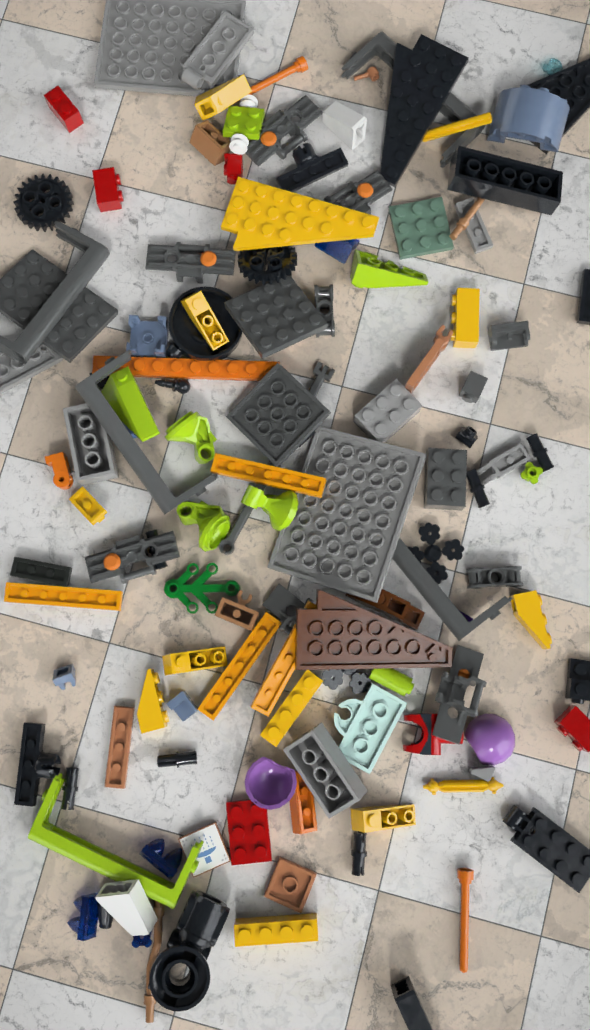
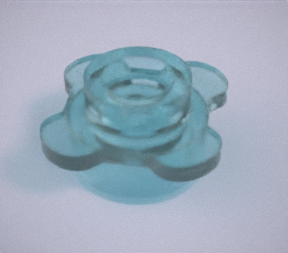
[542,58,563,76]

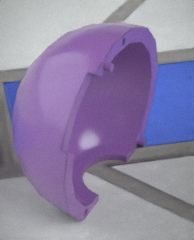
[464,714,515,765]
[245,757,297,810]

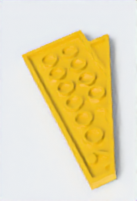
[221,177,379,251]

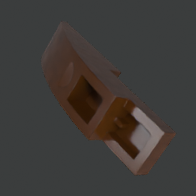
[345,589,425,630]

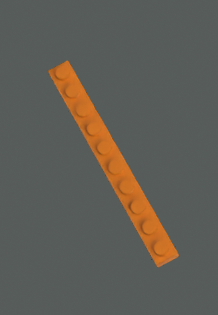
[92,355,280,381]

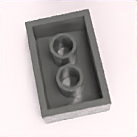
[424,448,467,511]

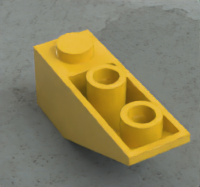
[194,74,252,121]
[181,291,229,351]
[509,590,552,649]
[162,646,228,676]
[137,669,169,734]
[351,804,416,833]

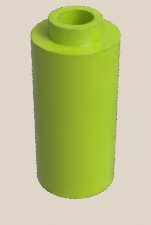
[368,668,414,696]

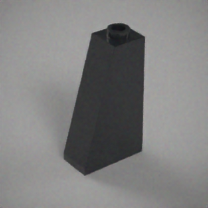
[391,976,433,1030]

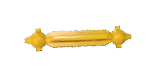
[423,777,504,795]

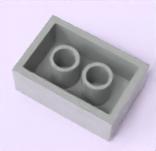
[353,378,422,443]

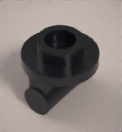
[455,426,478,448]

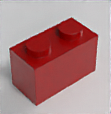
[44,86,84,133]
[92,167,124,212]
[554,705,590,752]

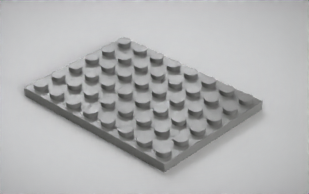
[94,0,246,97]
[268,426,426,603]

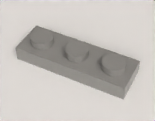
[455,197,493,254]

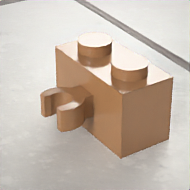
[189,120,230,166]
[215,590,260,631]

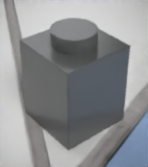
[459,371,488,403]

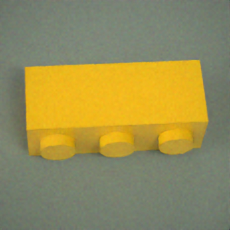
[450,288,480,348]

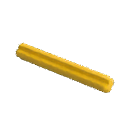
[423,112,492,142]

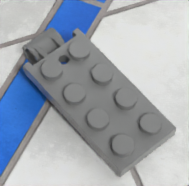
[181,11,254,90]
[0,343,63,394]

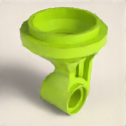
[165,411,217,464]
[241,484,298,531]
[177,500,230,552]

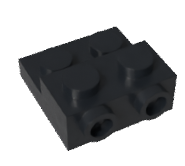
[565,658,590,704]

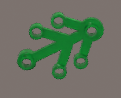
[164,563,240,614]

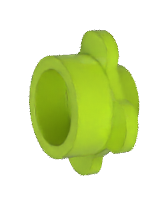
[520,462,543,484]

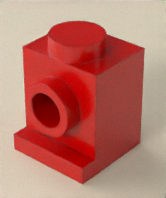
[224,153,243,185]

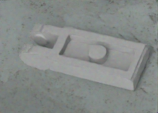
[476,443,531,485]

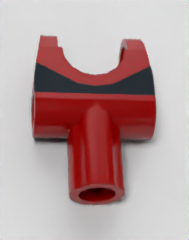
[403,713,464,755]

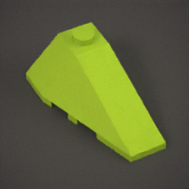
[350,249,428,288]
[101,366,160,442]

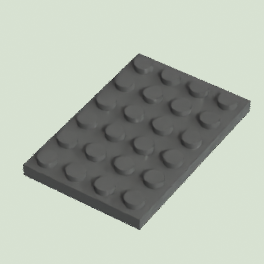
[0,249,118,363]

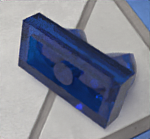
[140,838,182,880]
[67,893,98,941]

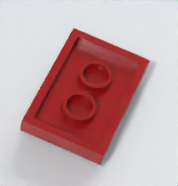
[226,799,272,866]

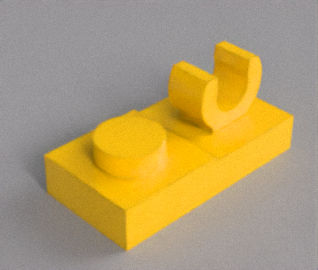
[69,486,107,525]

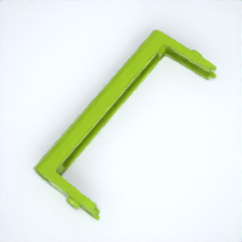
[28,773,204,910]

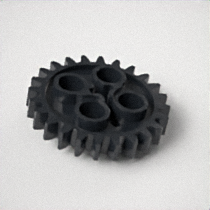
[13,173,74,232]
[237,246,297,285]

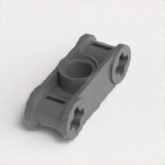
[314,284,335,338]
[466,566,523,589]

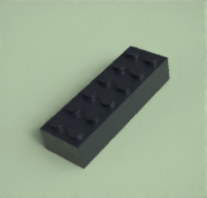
[447,146,563,215]

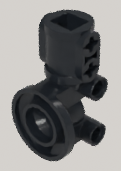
[148,891,230,1011]

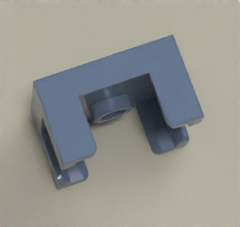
[126,315,169,358]

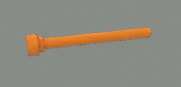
[234,56,308,104]
[457,868,474,973]

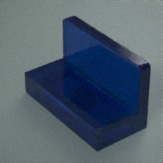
[315,239,360,264]

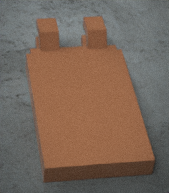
[405,325,453,394]

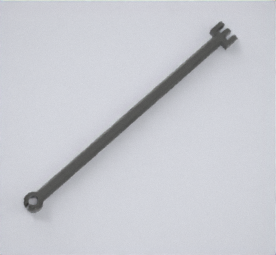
[219,362,335,555]

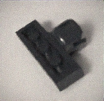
[276,143,349,192]
[14,722,61,807]

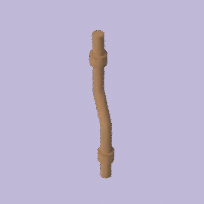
[449,158,511,240]
[144,900,164,1023]

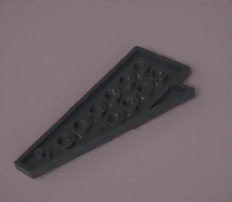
[380,34,469,187]
[528,59,590,155]

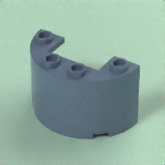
[487,85,570,152]

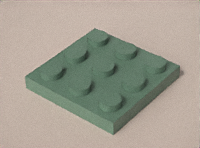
[388,197,454,260]

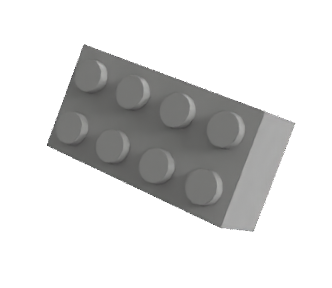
[63,403,119,486]
[283,722,368,818]

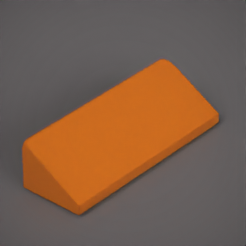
[289,770,318,834]

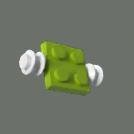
[223,94,265,155]

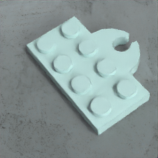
[334,683,407,774]

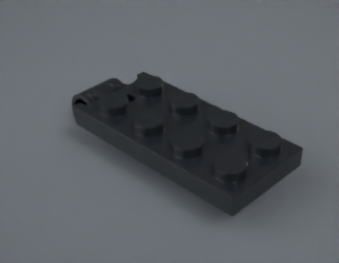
[503,805,590,893]

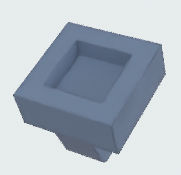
[52,664,76,690]

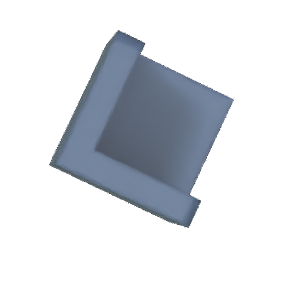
[167,691,198,721]

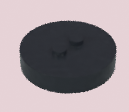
[169,286,242,361]

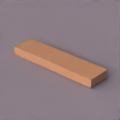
[105,706,135,789]

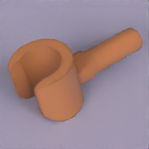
[354,66,379,81]

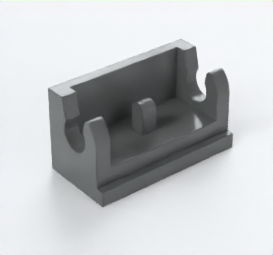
[488,321,530,351]

